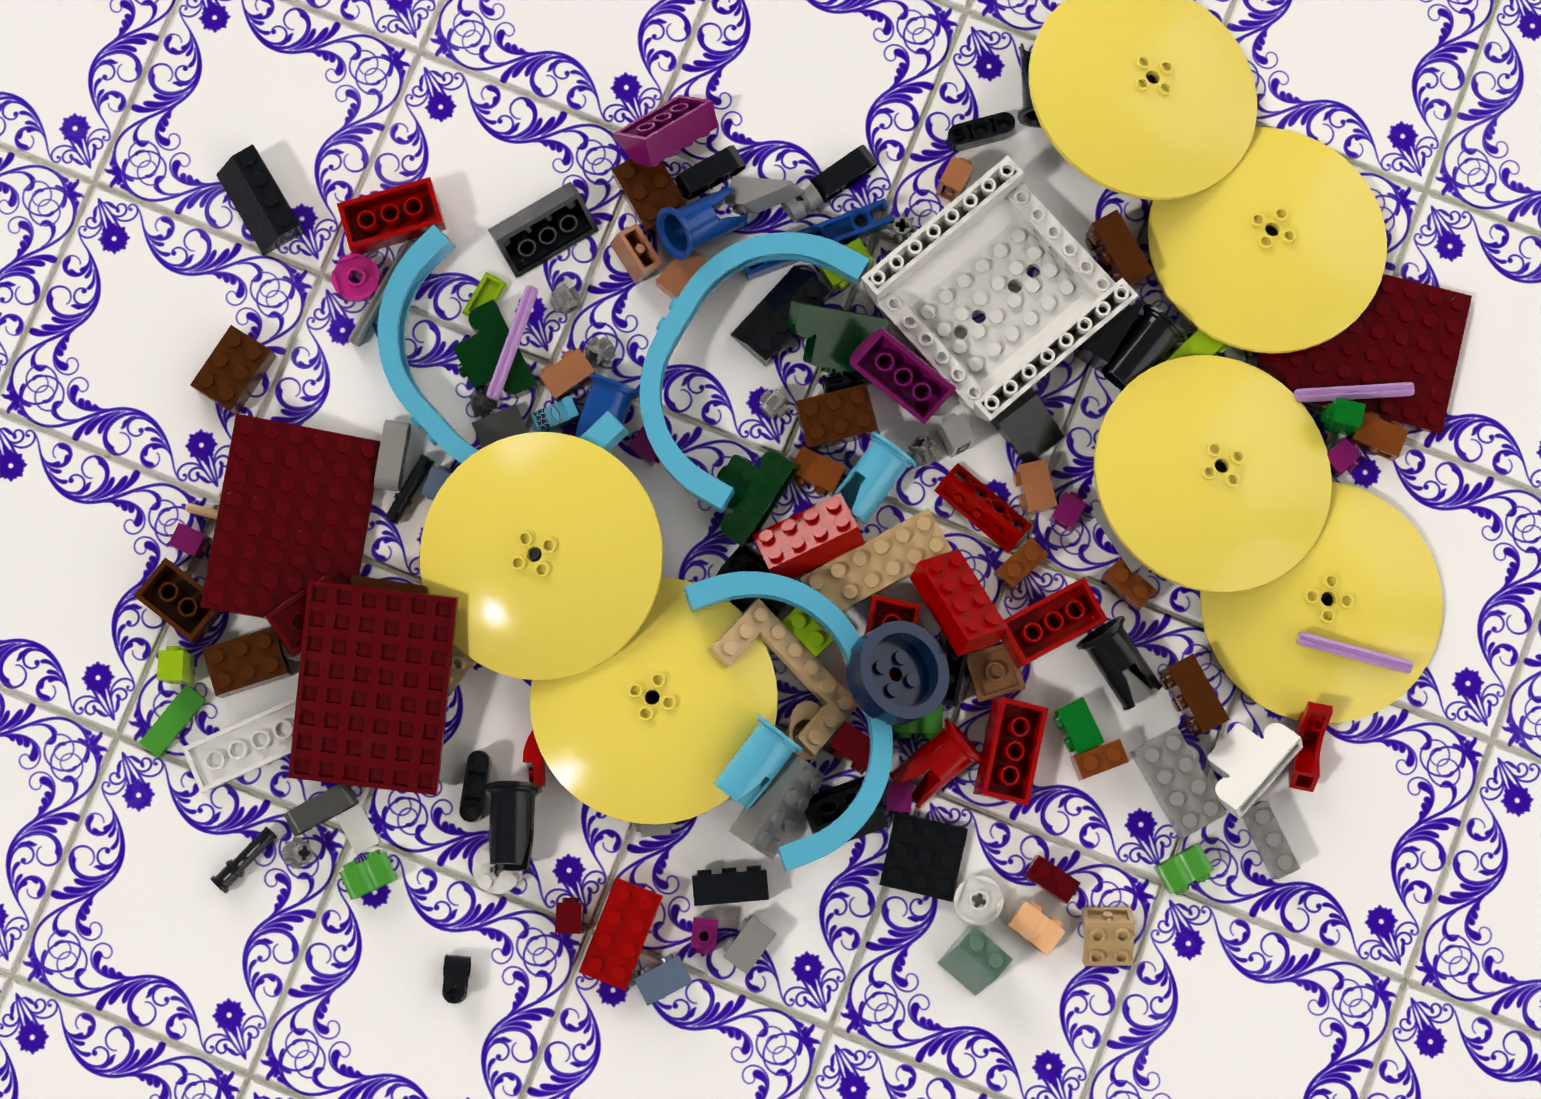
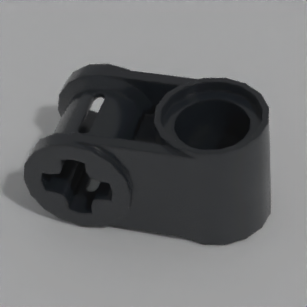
[442,955,471,1004]

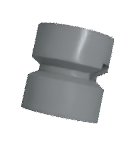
[781,179,824,223]

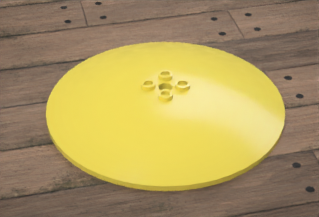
[1029,0,1257,200]
[1147,127,1387,354]
[1094,355,1332,593]
[420,432,663,680]
[1200,482,1443,724]
[530,577,778,825]

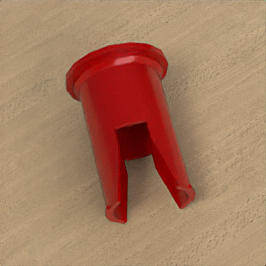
[889,717,984,808]

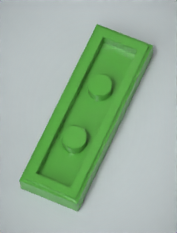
[139,684,207,758]

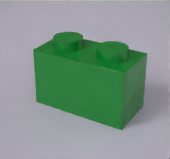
[1319,398,1366,437]
[1053,697,1104,756]

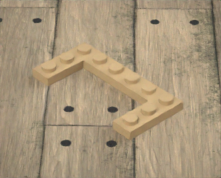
[709,598,858,757]

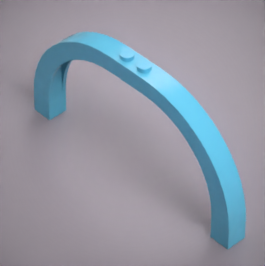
[378,224,630,464]
[639,232,870,513]
[684,571,893,872]

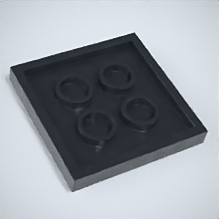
[879,812,968,902]

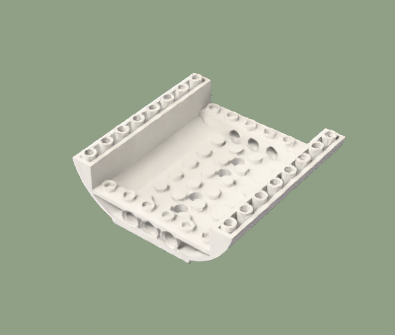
[861,155,1139,421]

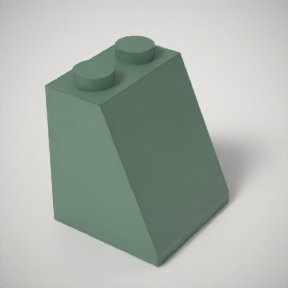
[937,925,1013,996]

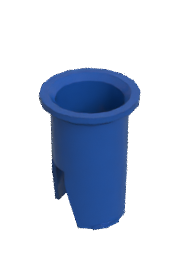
[656,186,748,261]
[575,373,640,438]

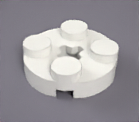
[472,846,523,894]
[953,875,1004,926]

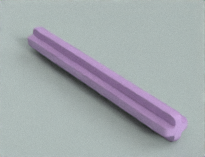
[486,285,538,401]
[1294,382,1415,403]
[1296,631,1413,674]

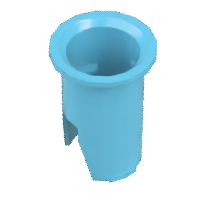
[830,432,917,525]
[714,714,804,810]

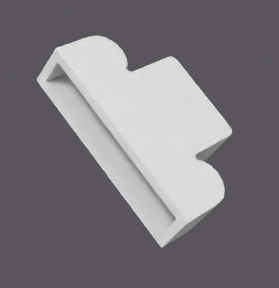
[1208,723,1303,820]

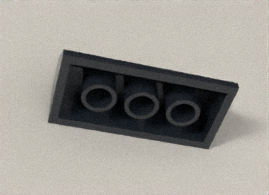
[216,144,305,256]
[488,182,599,278]
[730,265,831,367]

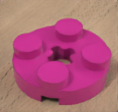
[331,253,381,302]

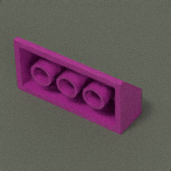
[612,95,718,168]
[849,328,956,424]

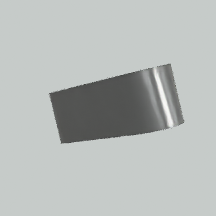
[283,784,359,837]

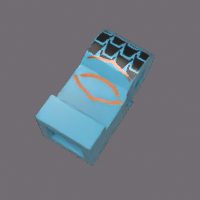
[531,395,580,432]

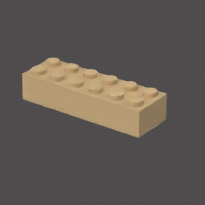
[799,508,953,613]

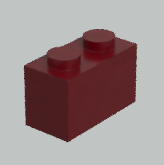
[828,721,870,775]
[1022,855,1081,904]
[555,897,585,934]

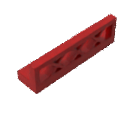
[934,463,1032,553]

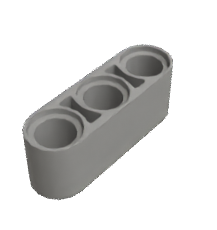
[374,419,411,492]

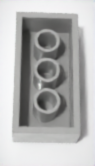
[1130,727,1227,839]
[729,753,825,860]

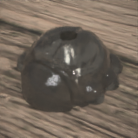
[469,389,498,418]

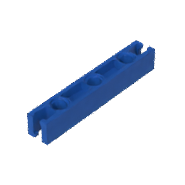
[745,198,894,281]

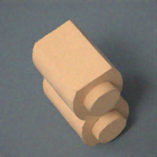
[1006,900,1066,956]

